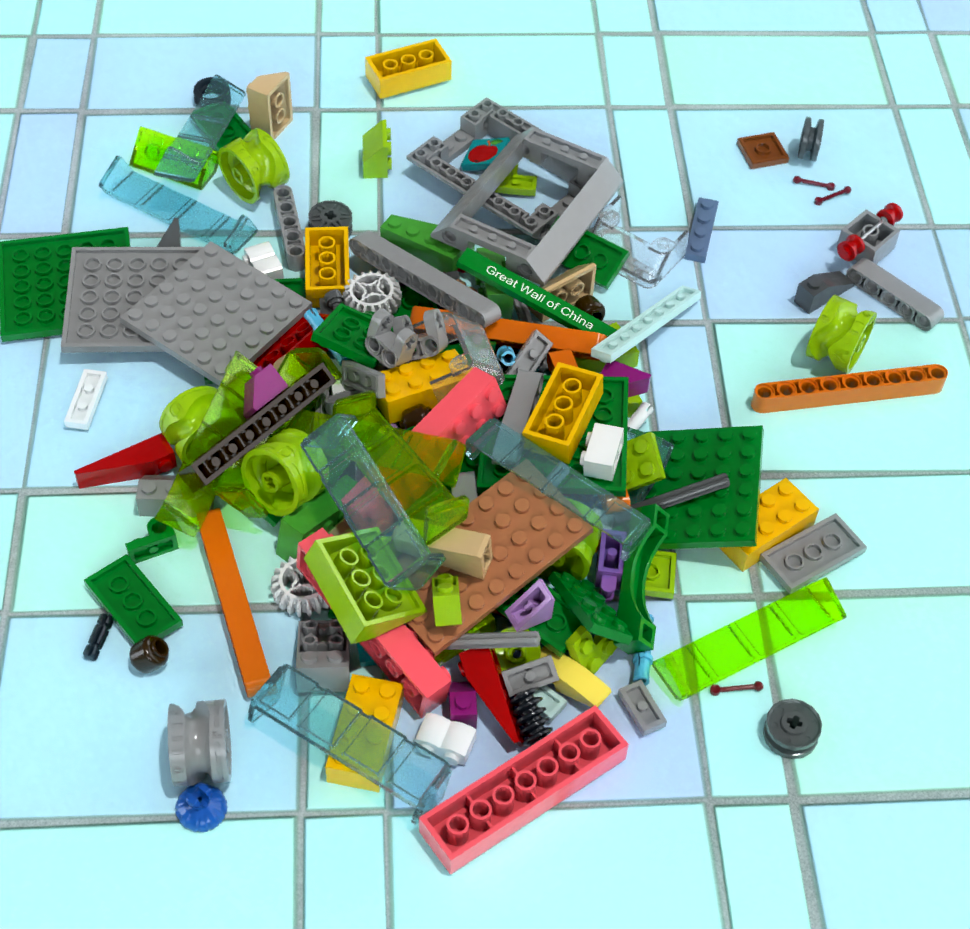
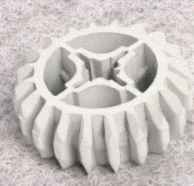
[342,270,402,314]
[271,557,329,618]

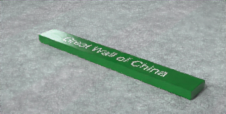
[456,247,617,337]

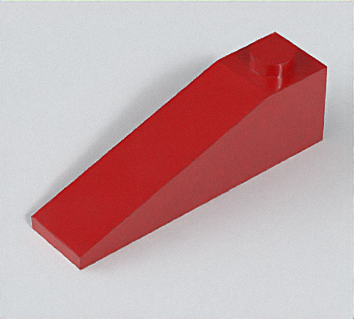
[74,433,177,489]
[458,648,524,747]

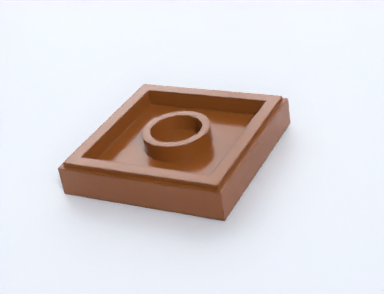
[737,132,789,170]

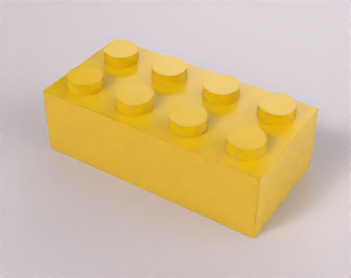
[365,38,452,99]
[305,226,350,308]
[376,349,471,424]
[522,362,603,464]
[719,478,819,572]
[325,674,404,792]

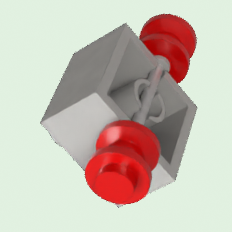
[836,202,903,264]

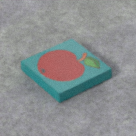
[460,137,510,171]

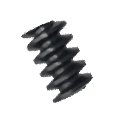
[509,687,553,747]

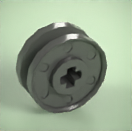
[798,117,824,161]
[308,200,353,238]
[763,699,822,759]

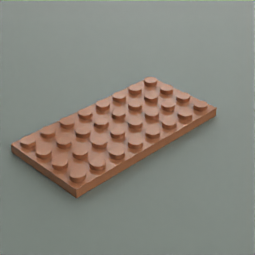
[397,460,593,657]

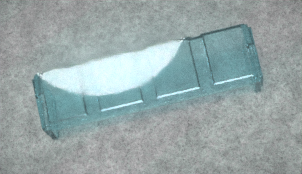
[153,75,246,182]
[99,155,258,254]
[300,413,446,590]
[466,418,651,561]
[248,664,452,825]

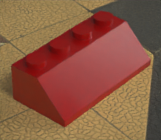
[246,312,329,372]

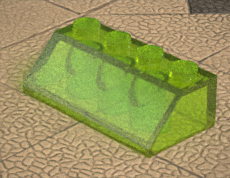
[129,126,219,190]

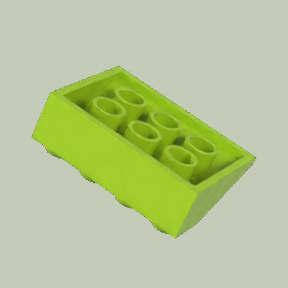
[304,527,427,644]

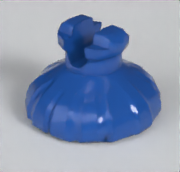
[175,783,228,832]

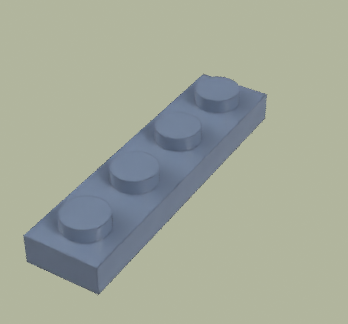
[684,197,719,263]

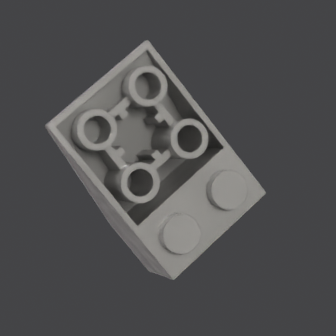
[296,619,350,693]

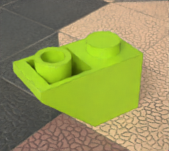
[432,573,462,627]

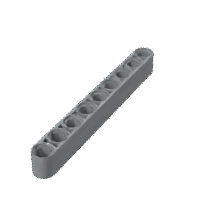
[349,230,502,329]

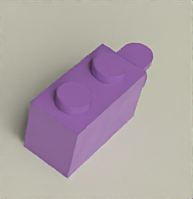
[594,530,626,602]

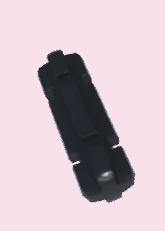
[83,613,114,661]

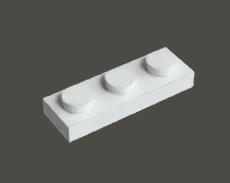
[64,369,108,430]

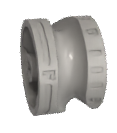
[168,699,232,787]

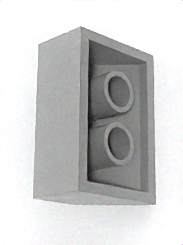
[136,475,217,517]

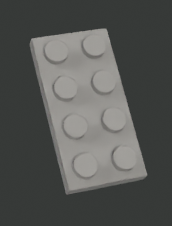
[759,513,867,594]

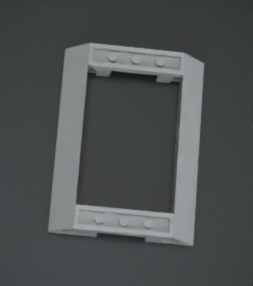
[406,97,585,240]
[430,127,624,286]

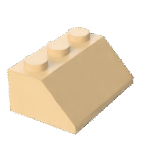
[246,72,293,140]
[527,263,597,323]

